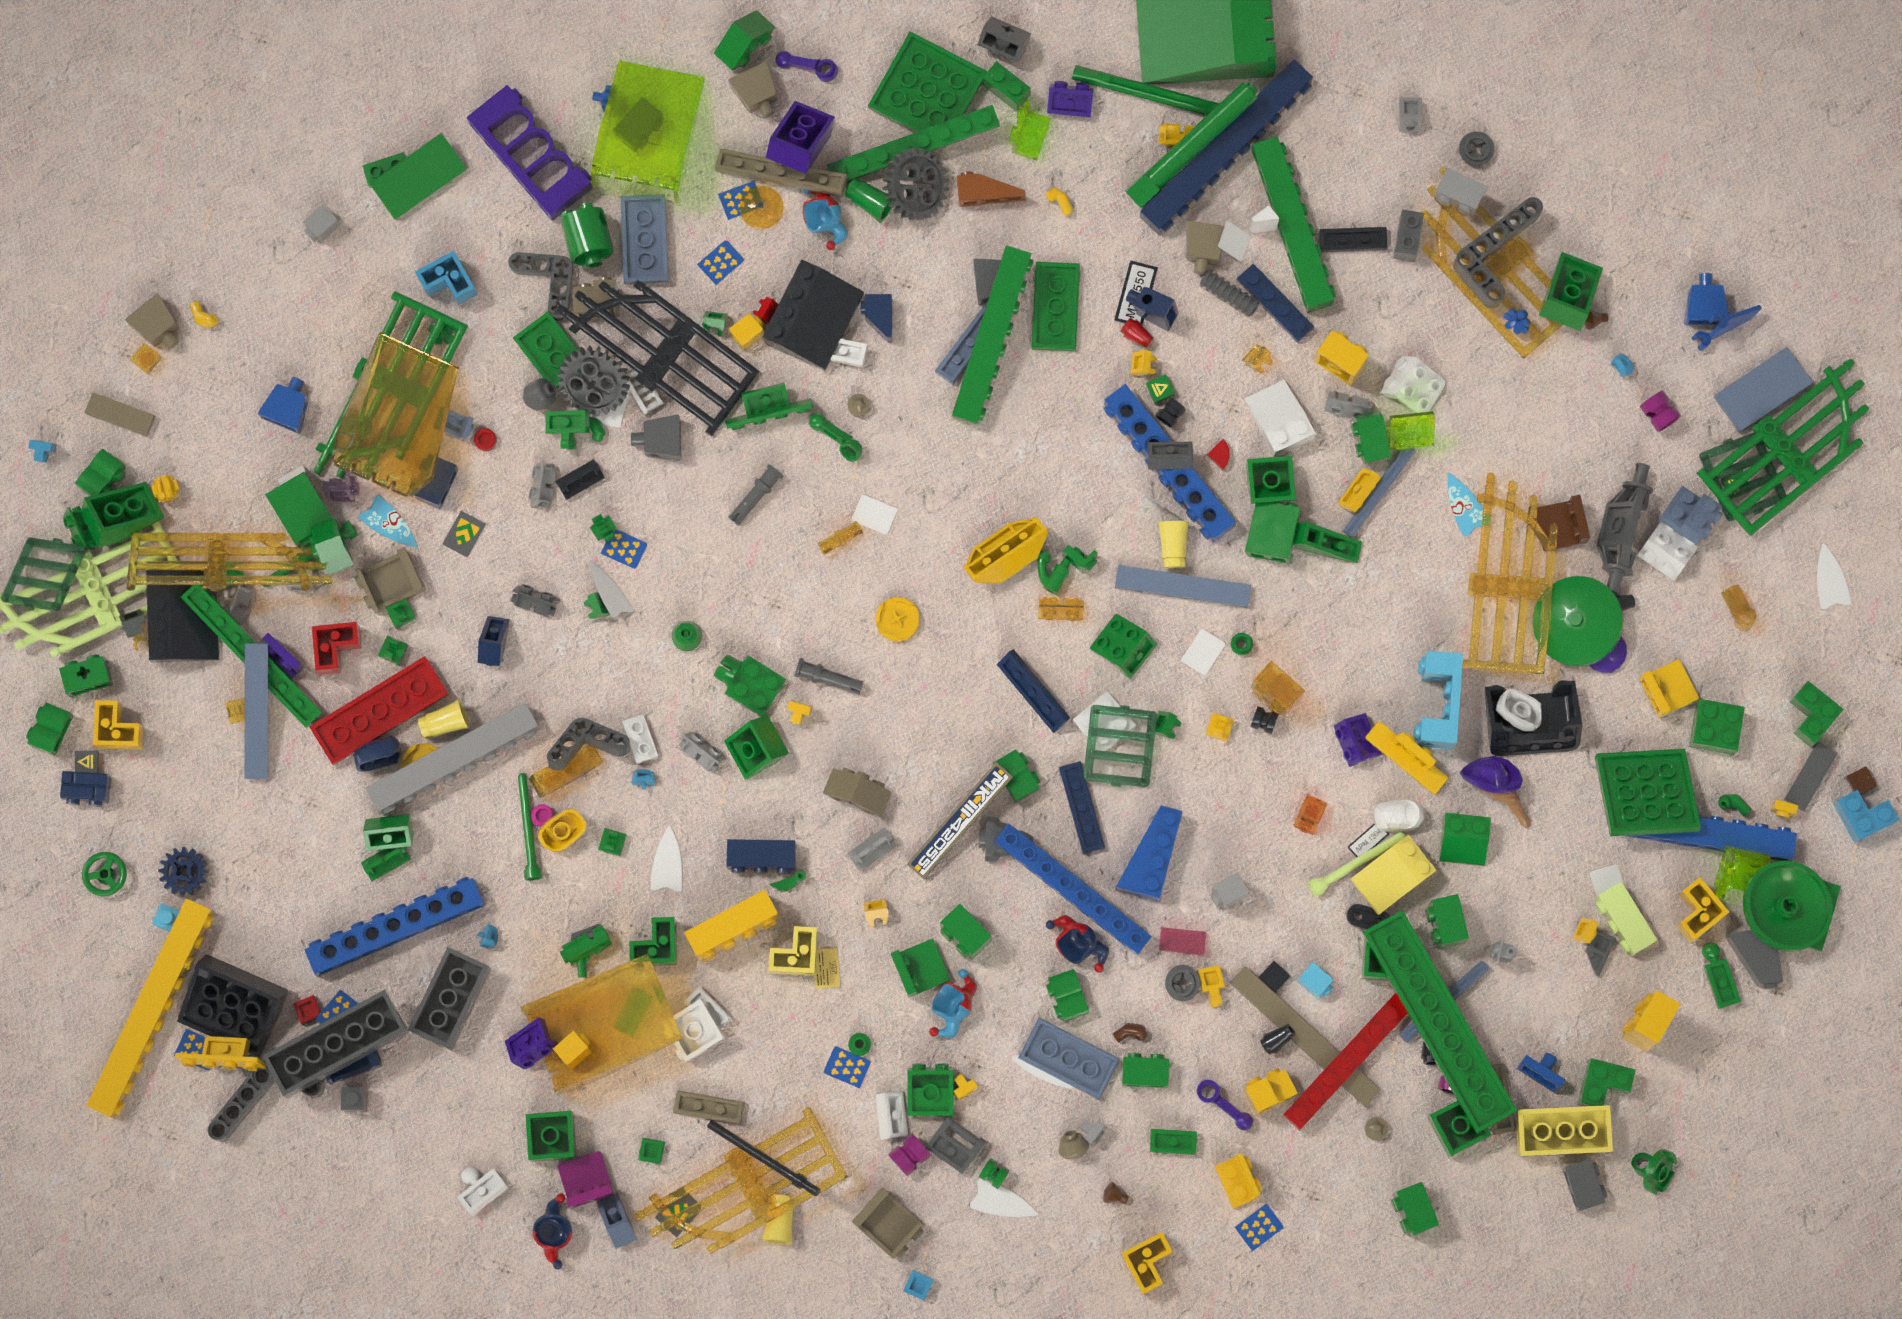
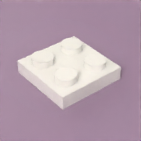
[1072,691,1136,755]

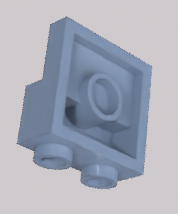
[1659,486,1723,544]

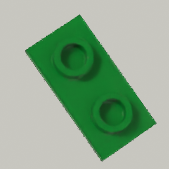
[63,506,97,555]
[361,847,411,882]

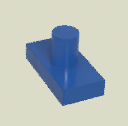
[1517,1053,1565,1094]

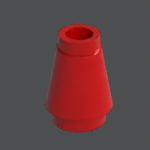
[1120,317,1154,348]

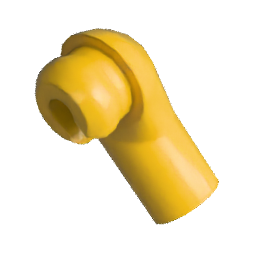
[190,301,218,328]

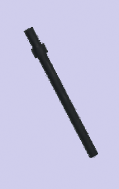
[707,1120,821,1197]

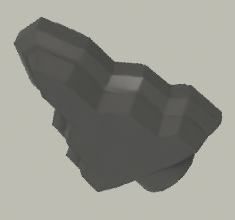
[979,816,1033,862]

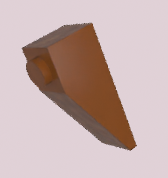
[957,171,1025,207]

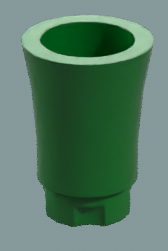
[845,178,893,223]

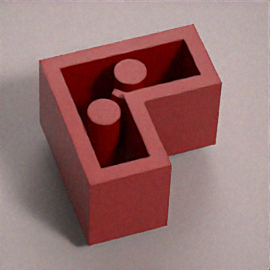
[312,622,362,675]

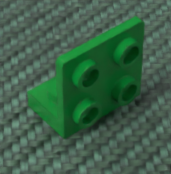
[1090,614,1158,679]
[891,939,950,998]

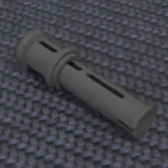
[728,464,784,526]
[794,658,864,695]

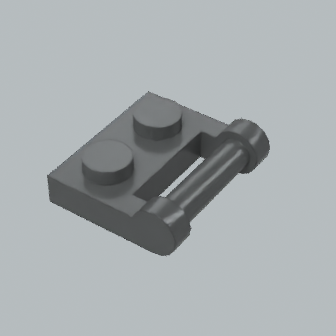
[925,1116,986,1175]

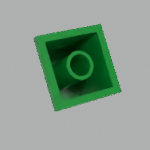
[265,471,333,548]

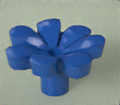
[592,85,613,114]
[1504,308,1530,334]

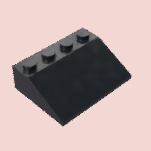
[762,259,864,371]
[146,570,219,663]
[177,954,288,1057]

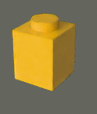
[729,313,764,351]
[553,1031,591,1070]

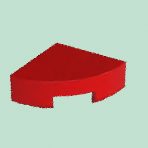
[1207,439,1230,471]

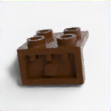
[1534,494,1590,552]

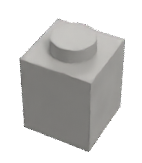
[303,204,340,243]

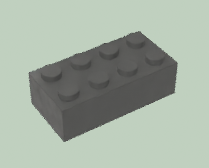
[408,947,491,1051]

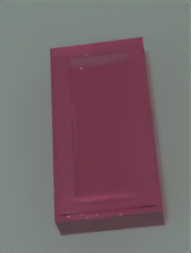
[1159,927,1206,955]

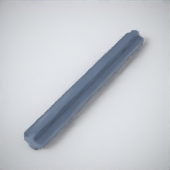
[1343,444,1416,537]
[1399,961,1489,1042]

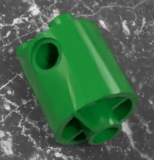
[560,203,614,268]

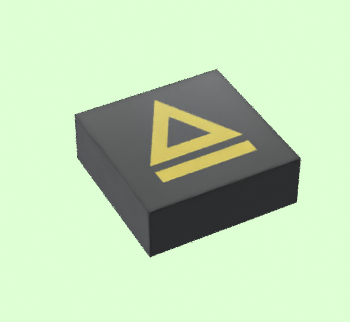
[75,750,99,773]

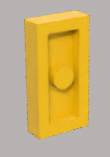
[1338,468,1381,513]

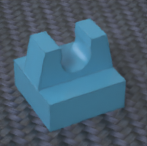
[28,440,57,462]

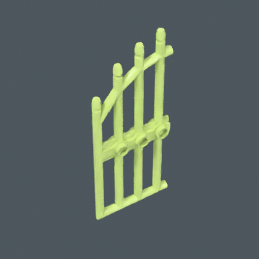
[0,521,182,657]

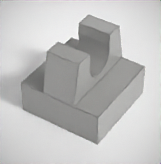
[1079,1120,1107,1147]

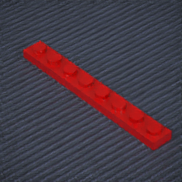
[1283,993,1408,1131]

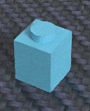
[1297,962,1334,999]

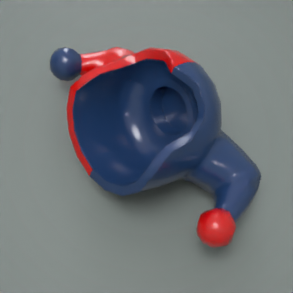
[1046,915,1109,973]
[532,1193,572,1270]

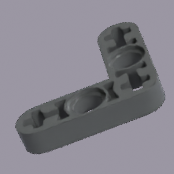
[508,252,573,321]
[547,718,630,771]

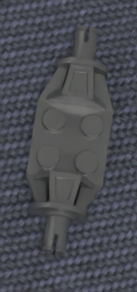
[1596,463,1653,595]

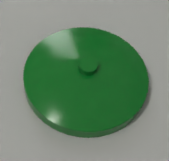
[1532,576,1624,666]
[1743,861,1833,952]

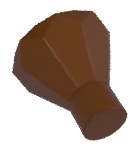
[1584,309,1608,330]
[1103,1182,1129,1204]

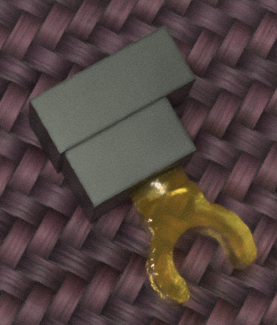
[119,609,148,651]

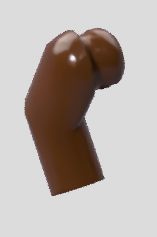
[1112,1023,1148,1043]

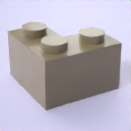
[573,277,620,318]
[823,767,892,817]

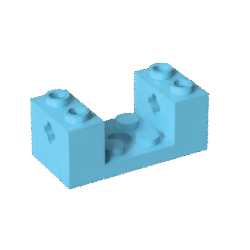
[1413,651,1463,750]

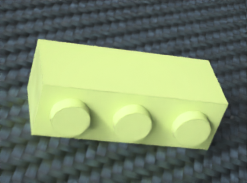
[1595,882,1657,957]

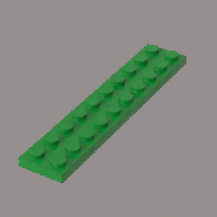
[1362,910,1517,1134]

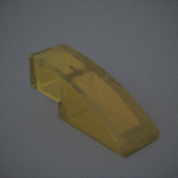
[529,745,603,798]

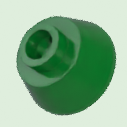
[671,621,702,651]

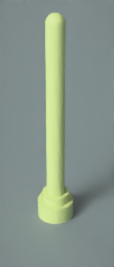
[1308,832,1405,897]

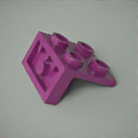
[557,1151,614,1209]

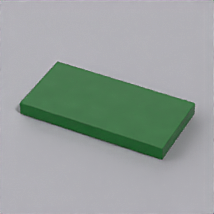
[369,132,467,220]
[1031,261,1080,352]

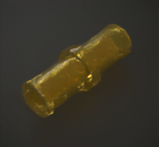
[817,521,863,556]

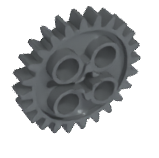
[882,148,949,220]
[558,345,630,416]

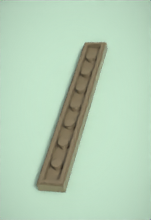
[1230,966,1380,1107]

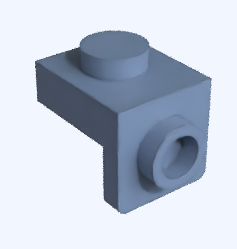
[435,408,474,439]

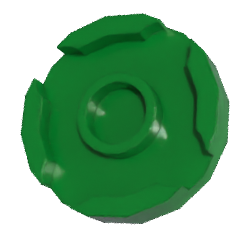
[1631,1149,1677,1195]

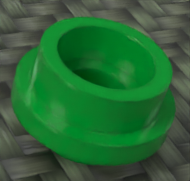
[1230,633,1253,655]
[848,1033,871,1056]

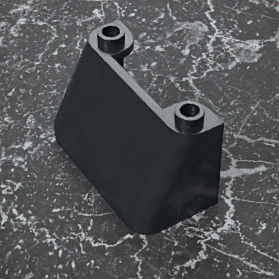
[1484,680,1583,756]

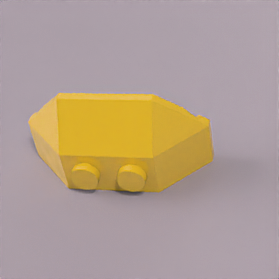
[963,517,1049,584]

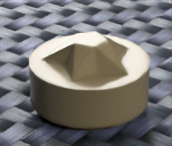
[848,394,870,417]
[1365,1117,1388,1141]

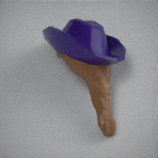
[1460,756,1531,828]

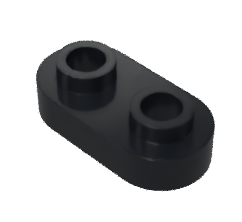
[1346,904,1390,930]

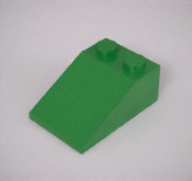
[1539,252,1603,331]
[81,482,164,548]

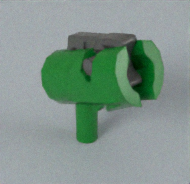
[560,924,612,978]

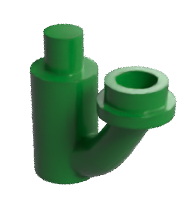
[1038,550,1071,595]

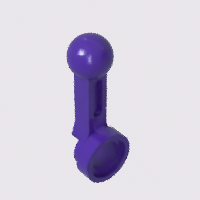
[775,51,838,82]
[1197,1080,1253,1131]

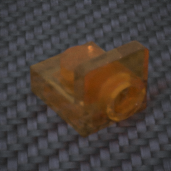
[1293,794,1328,835]

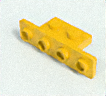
[1365,721,1448,794]
[175,1036,266,1071]

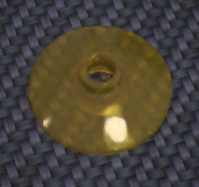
[739,186,783,229]

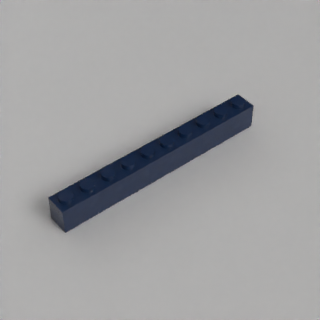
[1140,59,1313,235]

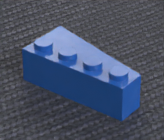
[1115,805,1183,902]

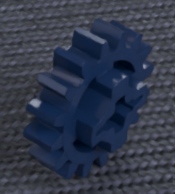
[158,847,209,897]

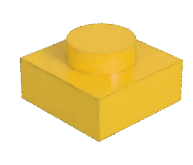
[1771,799,1799,819]
[1572,918,1599,944]

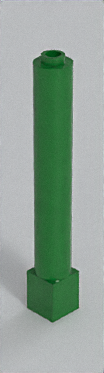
[1125,82,1258,208]

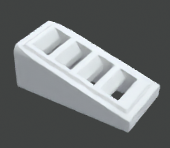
[625,370,664,415]

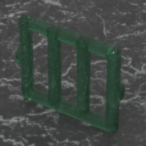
[1699,432,1787,522]
[1,537,86,611]
[1083,705,1157,787]

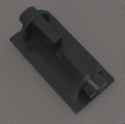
[555,459,605,500]

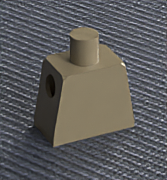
[728,61,777,119]
[1186,220,1225,275]
[125,293,179,349]

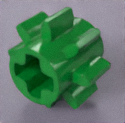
[590,514,617,542]

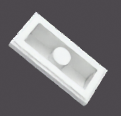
[1249,206,1279,233]
[876,1091,908,1140]

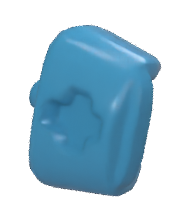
[1611,353,1634,377]
[632,769,656,790]
[477,925,498,949]

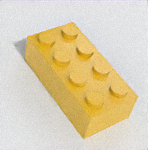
[684,890,780,962]
[1621,990,1681,1052]

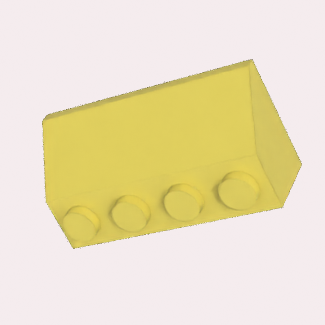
[1516,1105,1613,1156]

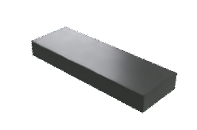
[1784,742,1838,812]

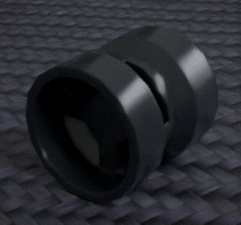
[1155,397,1186,428]
[1250,706,1279,735]

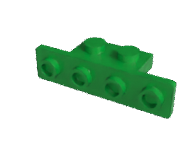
[725,382,814,430]

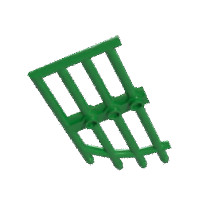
[313,291,468,479]
[1696,359,1869,536]

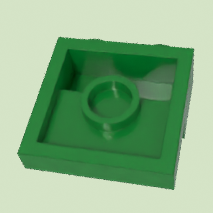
[907,1063,954,1116]

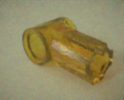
[1721,584,1756,631]

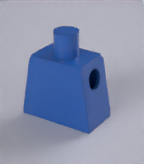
[1684,273,1729,325]
[258,377,309,434]

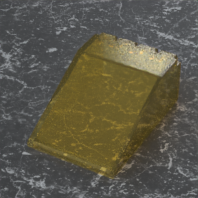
[331,332,459,497]
[520,954,683,1096]

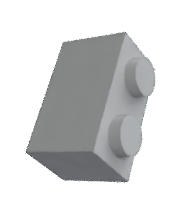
[1434,168,1487,215]
[1211,873,1249,910]

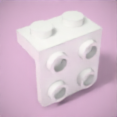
[1380,356,1446,417]
[1637,522,1702,581]

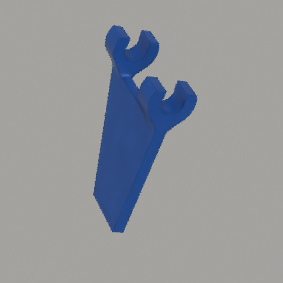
[1692,305,1762,351]

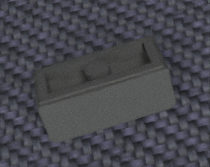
[1147,441,1193,470]

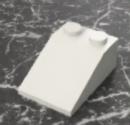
[1244,380,1315,457]

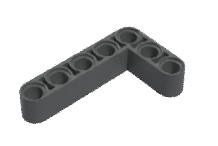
[1453,197,1543,308]
[208,1047,325,1142]

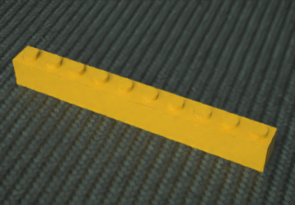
[86,898,215,1119]

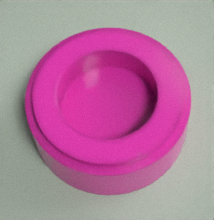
[531,804,554,827]

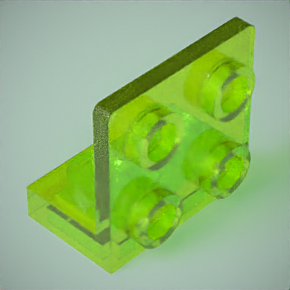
[1009,100,1051,161]
[1386,411,1435,451]
[1714,845,1770,899]

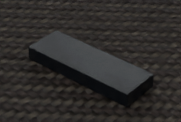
[1319,227,1387,252]

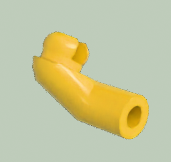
[1045,187,1074,215]

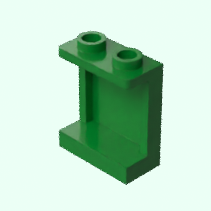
[1245,502,1303,564]

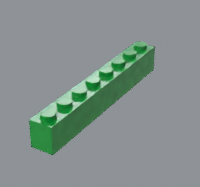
[1252,136,1336,313]
[951,245,1034,425]

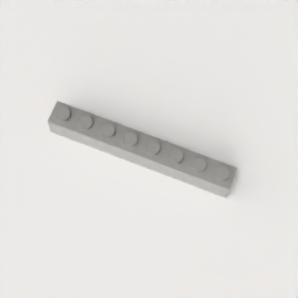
[365,702,539,816]

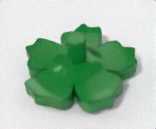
[428,322,456,345]

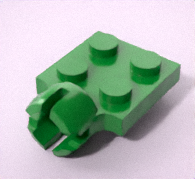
[714,655,786,717]

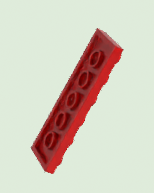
[309,656,449,766]

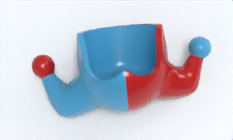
[803,189,848,250]
[929,969,977,1038]

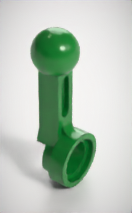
[809,413,862,462]

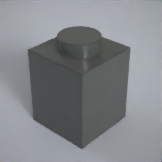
[341,1087,368,1112]

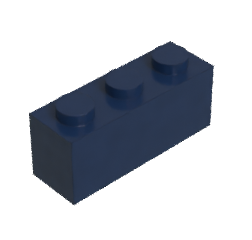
[726,839,796,874]

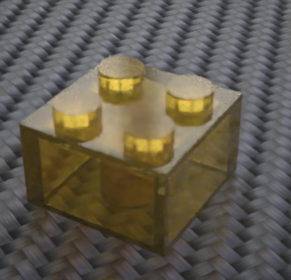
[1251,660,1305,717]

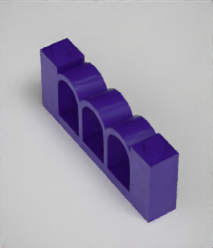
[466,85,593,221]

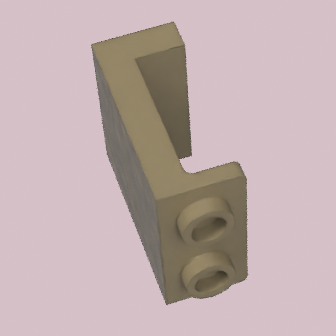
[354,547,425,613]
[852,1187,924,1259]

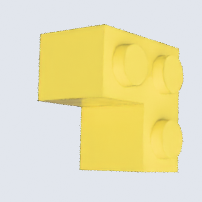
[769,926,818,976]

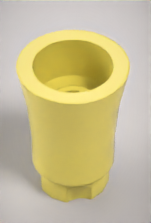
[1158,521,1189,568]
[418,699,470,739]
[761,1194,794,1245]

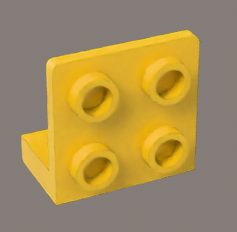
[1638,659,1699,718]
[1214,1153,1262,1209]

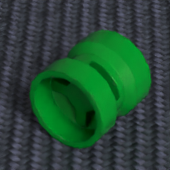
[978,1158,1010,1189]

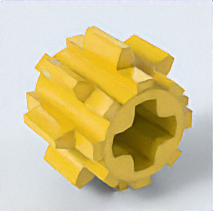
[151,475,180,502]

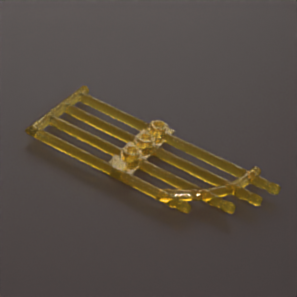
[1421,166,1563,359]
[1462,473,1558,674]
[126,533,332,591]
[633,1107,848,1254]

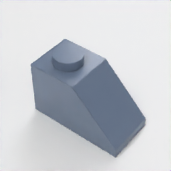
[597,1193,637,1249]

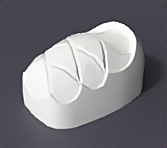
[1496,689,1542,732]
[1374,800,1424,833]

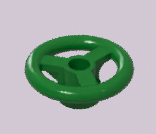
[82,852,127,897]

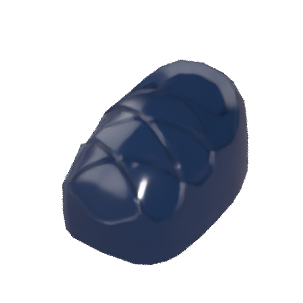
[353,736,402,772]

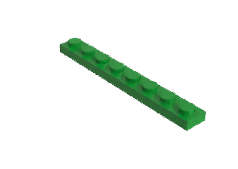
[827,104,1001,182]
[181,581,323,728]

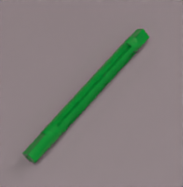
[1072,65,1220,115]

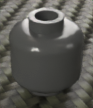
[523,378,556,411]

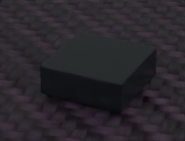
[1258,961,1290,993]

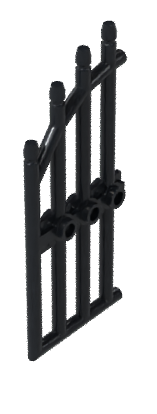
[556,280,759,437]

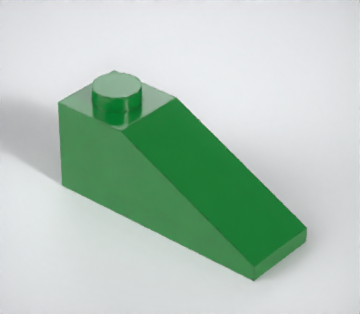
[1293,522,1362,563]

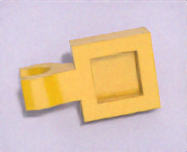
[1196,965,1225,1008]

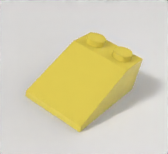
[1350,835,1437,915]

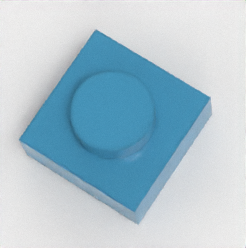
[903,1270,934,1301]

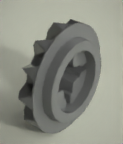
[1459,131,1494,167]
[1165,965,1201,1001]

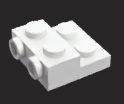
[663,999,725,1062]

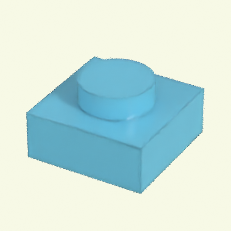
[152,903,180,932]

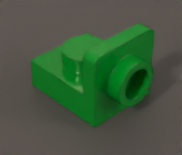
[1062,545,1098,573]

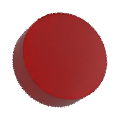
[474,428,497,452]

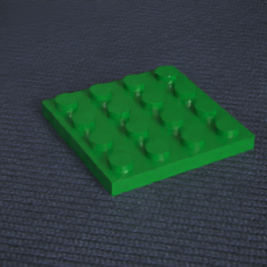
[868,31,987,148]
[1595,749,1701,837]

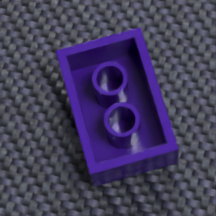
[766,101,835,174]

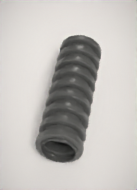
[1200,270,1260,317]

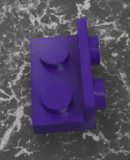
[1047,81,1094,117]
[262,633,304,679]
[1334,713,1382,767]
[505,1017,558,1069]

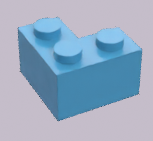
[415,251,478,305]
[1833,790,1899,844]

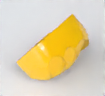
[538,808,586,852]

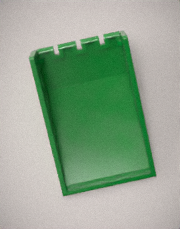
[1136,0,1276,85]

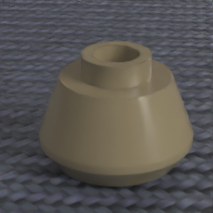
[1058,1130,1089,1159]

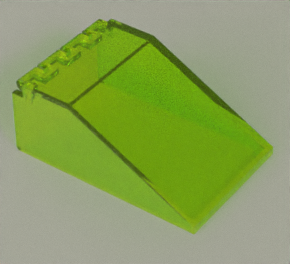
[591,60,705,203]

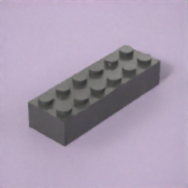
[262,990,409,1099]

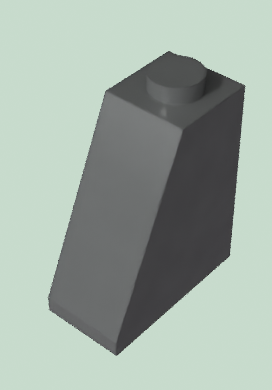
[1726,930,1783,989]

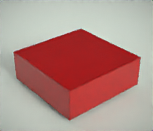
[293,995,321,1025]

